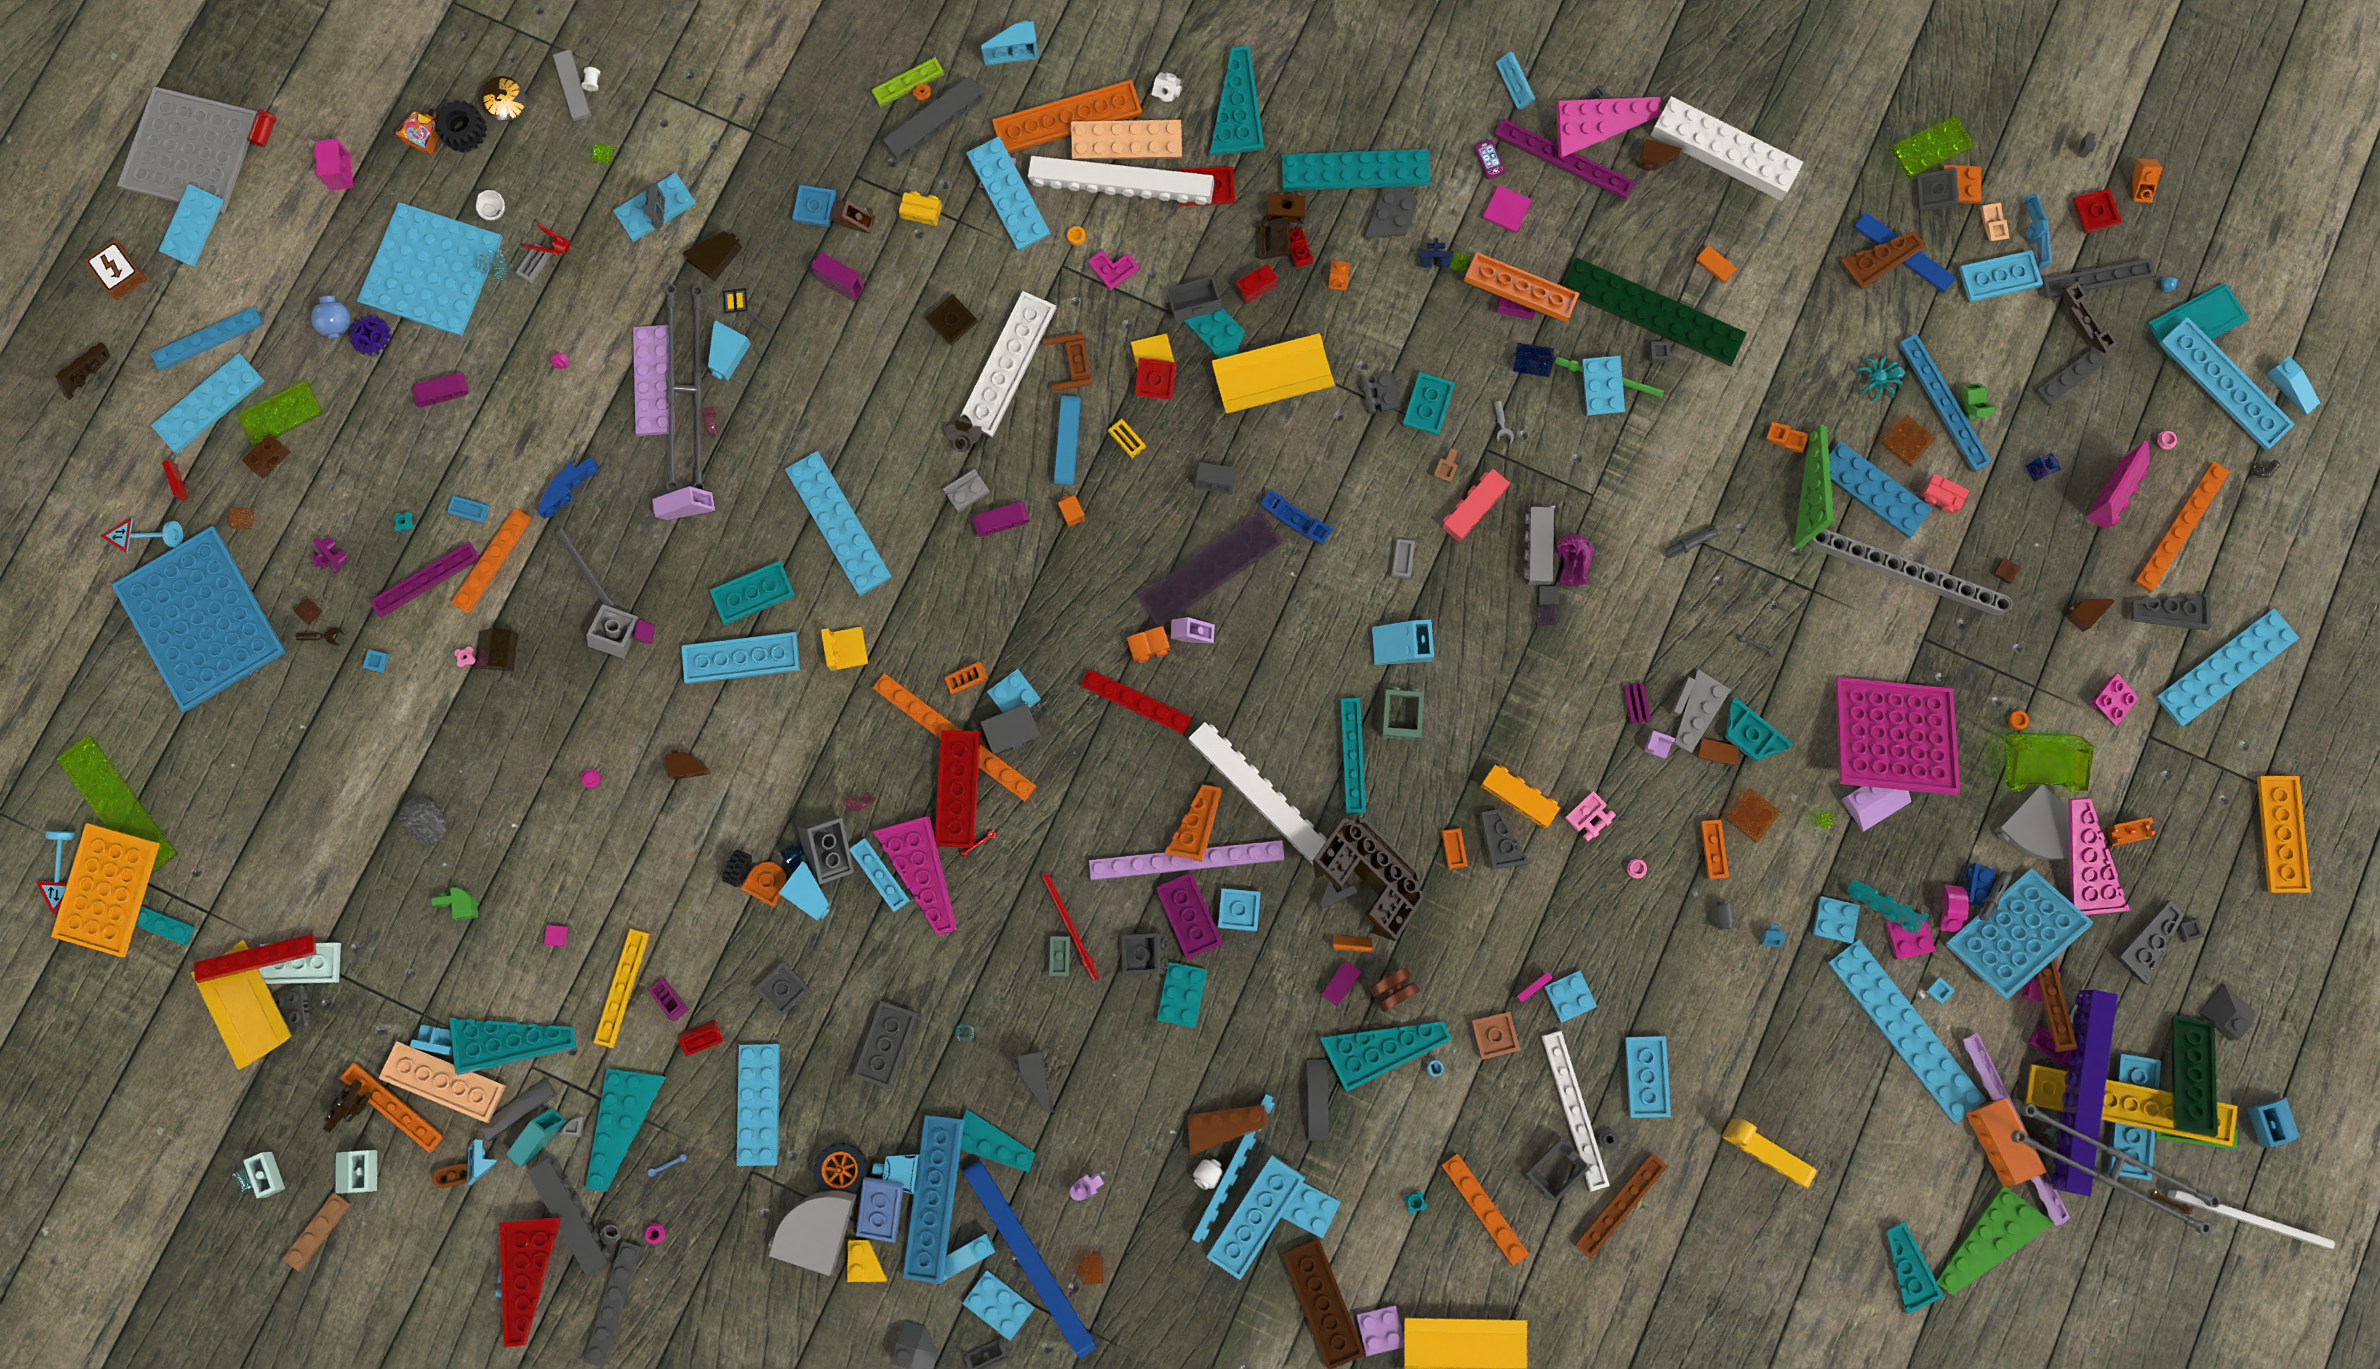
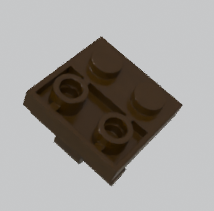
[323,1079,372,1133]

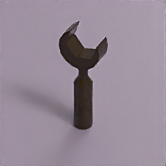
[296,628,344,646]

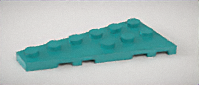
[585,1069,666,1192]

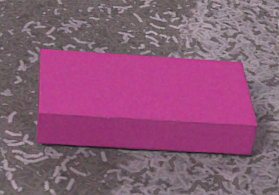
[1515,972,1552,1003]

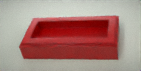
[162,460,189,501]

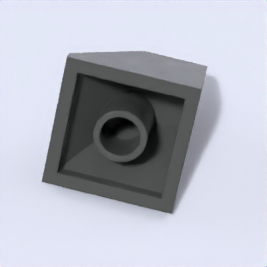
[2199,984,2255,1040]

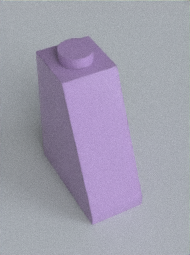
[652,486,715,520]

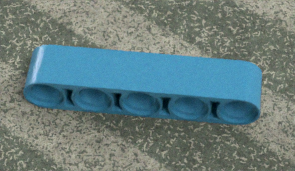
[1054,395,1081,485]

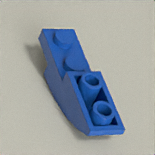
[537,456,600,519]

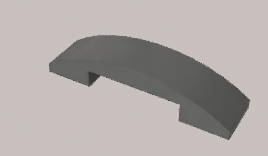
[1307,1060,1328,1140]

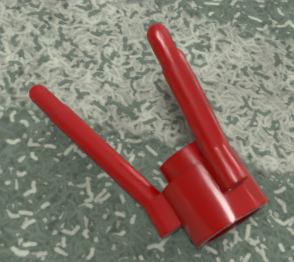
[522,223,571,256]

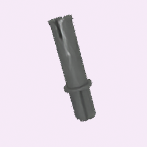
[1665,525,1719,559]
[1978,871,2012,921]

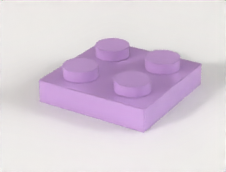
[1356,1305,1404,1356]

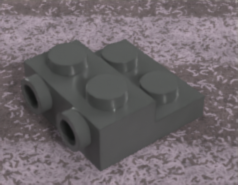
[1122,933,1168,975]

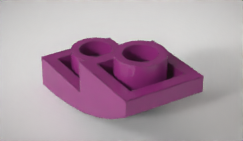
[1322,961,1361,1007]

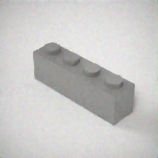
[1524,507,1554,586]

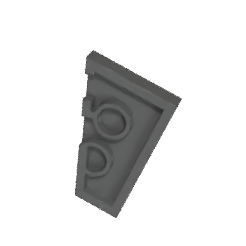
[1479,809,1530,871]

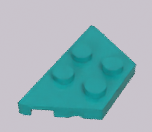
[1183,308,1245,359]
[1725,697,1794,762]

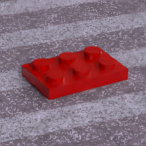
[1178,166,1235,206]

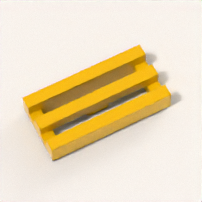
[1108,419,1146,459]

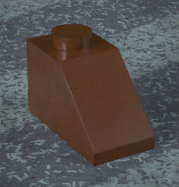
[1638,139,1682,171]
[829,200,876,233]
[2066,599,2115,632]
[666,750,711,780]

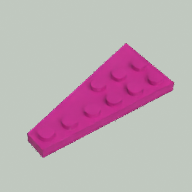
[1556,97,1661,158]

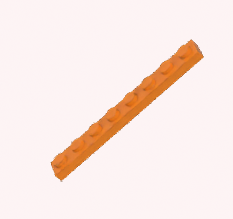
[2134,461,2230,593]

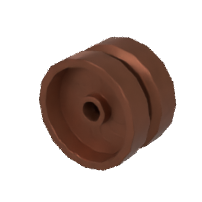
[1369,967,1420,1013]

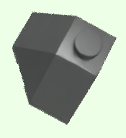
[891,1321,938,1369]

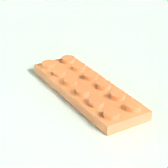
[1071,120,1182,160]
[379,1041,506,1123]

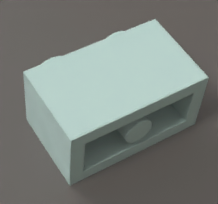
[244,1152,285,1198]

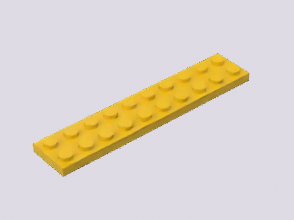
[2025,1064,2238,1146]

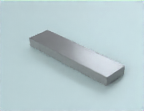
[553,49,591,121]

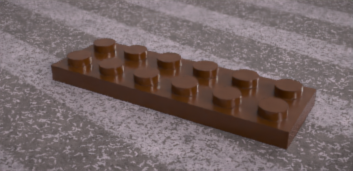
[1282,1239,1365,1369]

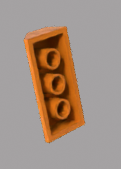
[1966,1097,2046,1187]

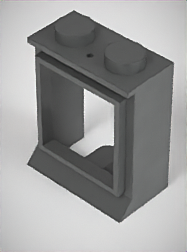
[1527,1137,1590,1203]

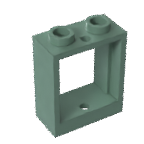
[1381,687,1424,741]

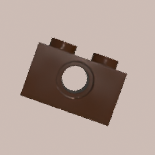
[1267,192,1306,224]
[242,434,291,479]

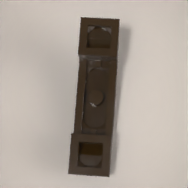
[2064,282,2118,353]

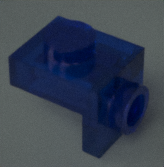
[2026,453,2061,482]

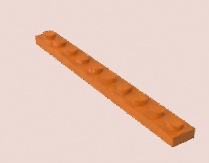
[873,673,1037,802]

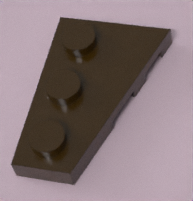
[55,342,110,401]

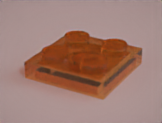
[1881,415,1936,467]
[1725,788,1781,843]

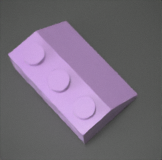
[1841,786,1911,832]

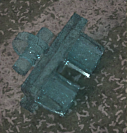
[476,247,512,281]

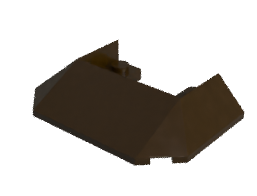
[1312,819,1424,941]

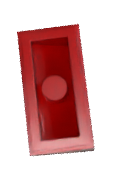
[678,1019,723,1056]

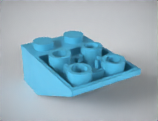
[1372,620,1434,665]

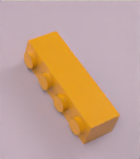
[1480,765,1560,829]

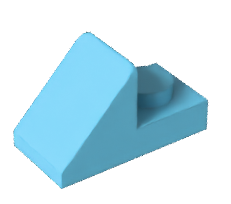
[467,1139,497,1185]

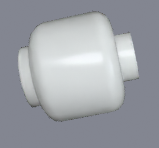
[1194,1159,1223,1190]

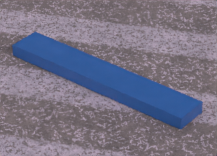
[1854,212,1956,293]

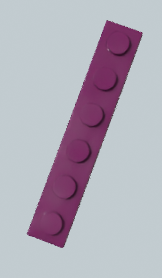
[370,542,480,618]

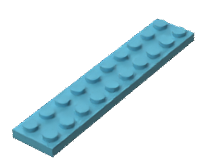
[1827,939,1986,1124]

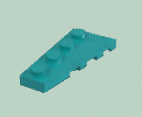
[961,1109,1036,1172]

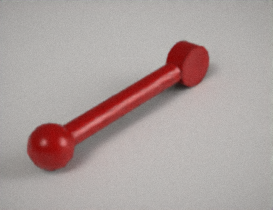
[960,830,996,857]

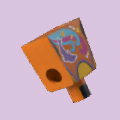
[395,108,439,156]

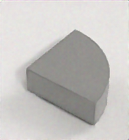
[560,1117,585,1137]

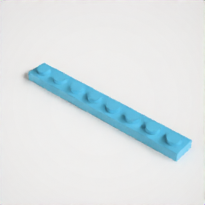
[1192,1094,1275,1243]

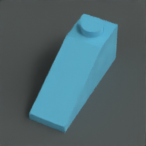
[2266,356,2320,416]
[943,1233,997,1281]

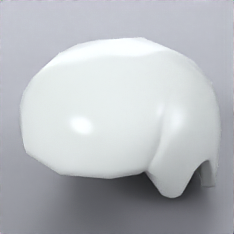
[476,190,505,220]

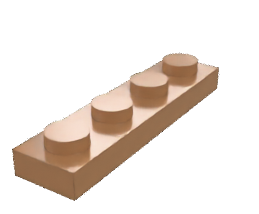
[283,1192,352,1271]

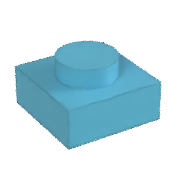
[1925,977,1955,1005]

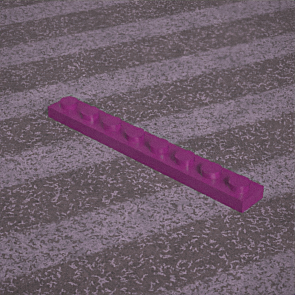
[1494,118,1635,200]

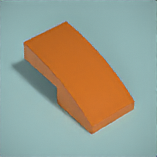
[1766,422,1809,454]

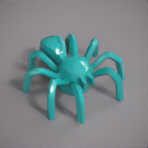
[1854,355,1905,402]

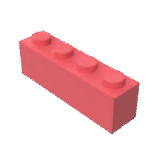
[1442,469,1510,543]

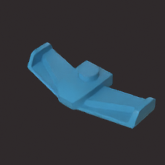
[2023,193,2052,270]

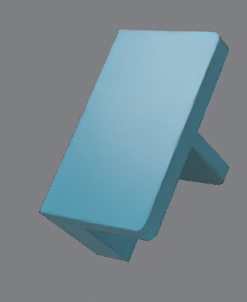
[410,1025,453,1055]

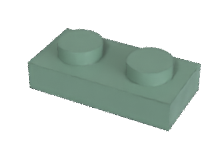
[1049,936,1070,977]

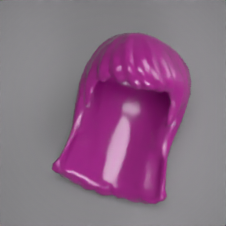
[1556,533,1594,587]

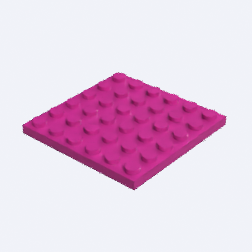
[1835,677,1960,795]

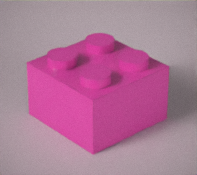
[313,139,353,191]

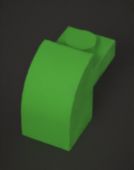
[1961,383,1995,419]
[431,888,478,920]

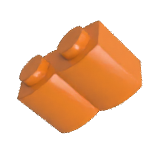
[1127,626,1171,663]

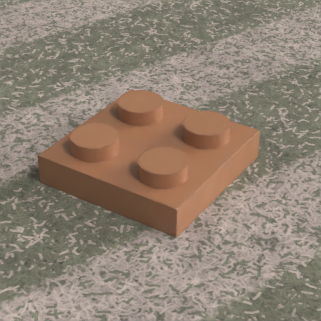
[1471,1012,1520,1060]

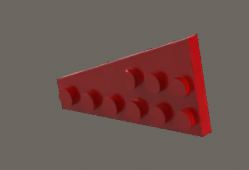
[499,1217,561,1347]

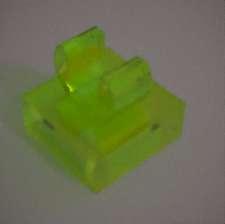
[592,143,614,165]

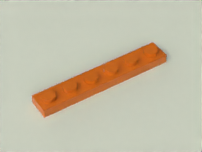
[451,508,532,614]
[340,1063,445,1153]
[1441,1154,1529,1266]

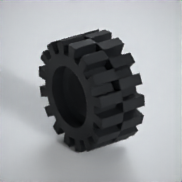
[722,849,752,887]

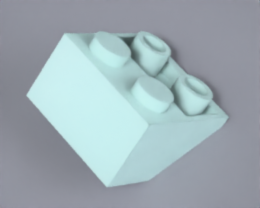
[336,1150,377,1193]

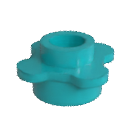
[393,512,413,532]
[1404,1191,1427,1214]

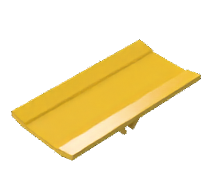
[1212,333,1335,414]
[191,940,292,1070]
[1404,1318,1527,1369]

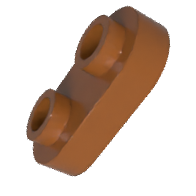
[432,1163,468,1188]

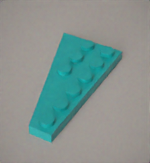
[1210,46,1264,156]
[449,1018,577,1075]
[1320,1022,1453,1092]

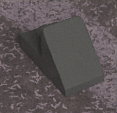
[1320,881,1357,910]

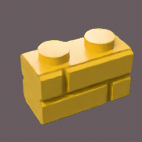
[899,191,942,226]

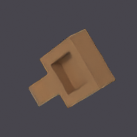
[1433,448,1458,484]

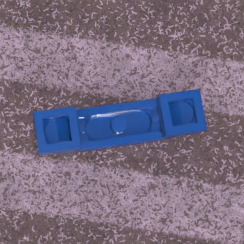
[1260,489,1333,545]

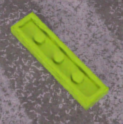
[871,57,944,107]

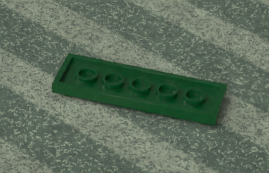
[2171,1016,2218,1137]

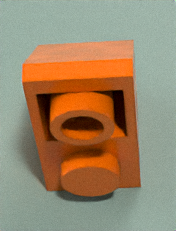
[2132,158,2163,203]

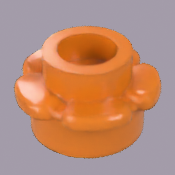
[913,83,931,101]

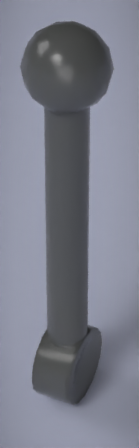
[1738,635,1776,656]

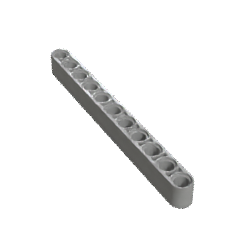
[1808,529,2012,616]

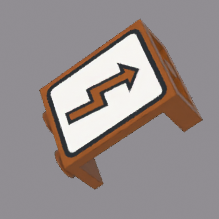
[84,239,147,300]

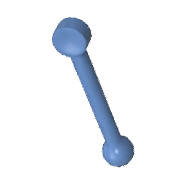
[648,1154,687,1177]

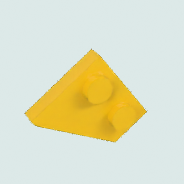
[847,1240,887,1282]

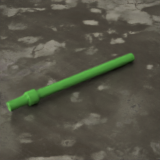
[1554,357,1664,398]

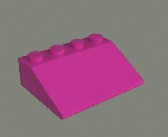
[2085,440,2150,529]

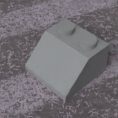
[587,604,639,659]

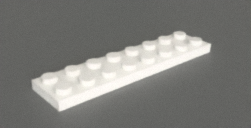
[960,291,1056,438]

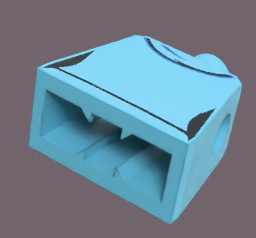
[872,1154,920,1194]

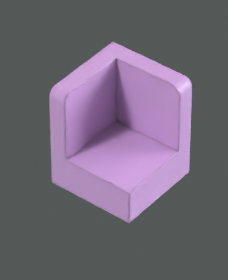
[1644,730,1675,759]

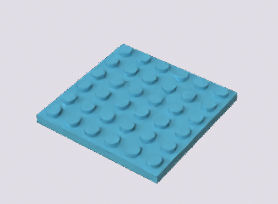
[357,202,503,337]

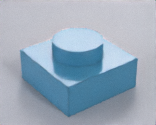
[362,649,389,673]

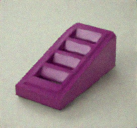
[648,977,689,1022]

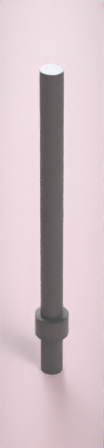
[556,528,616,609]

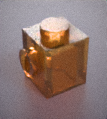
[1079,1254,1104,1284]

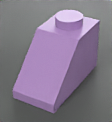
[1170,617,1215,644]

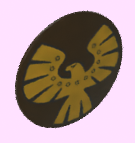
[481,76,526,121]

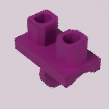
[311,537,347,574]

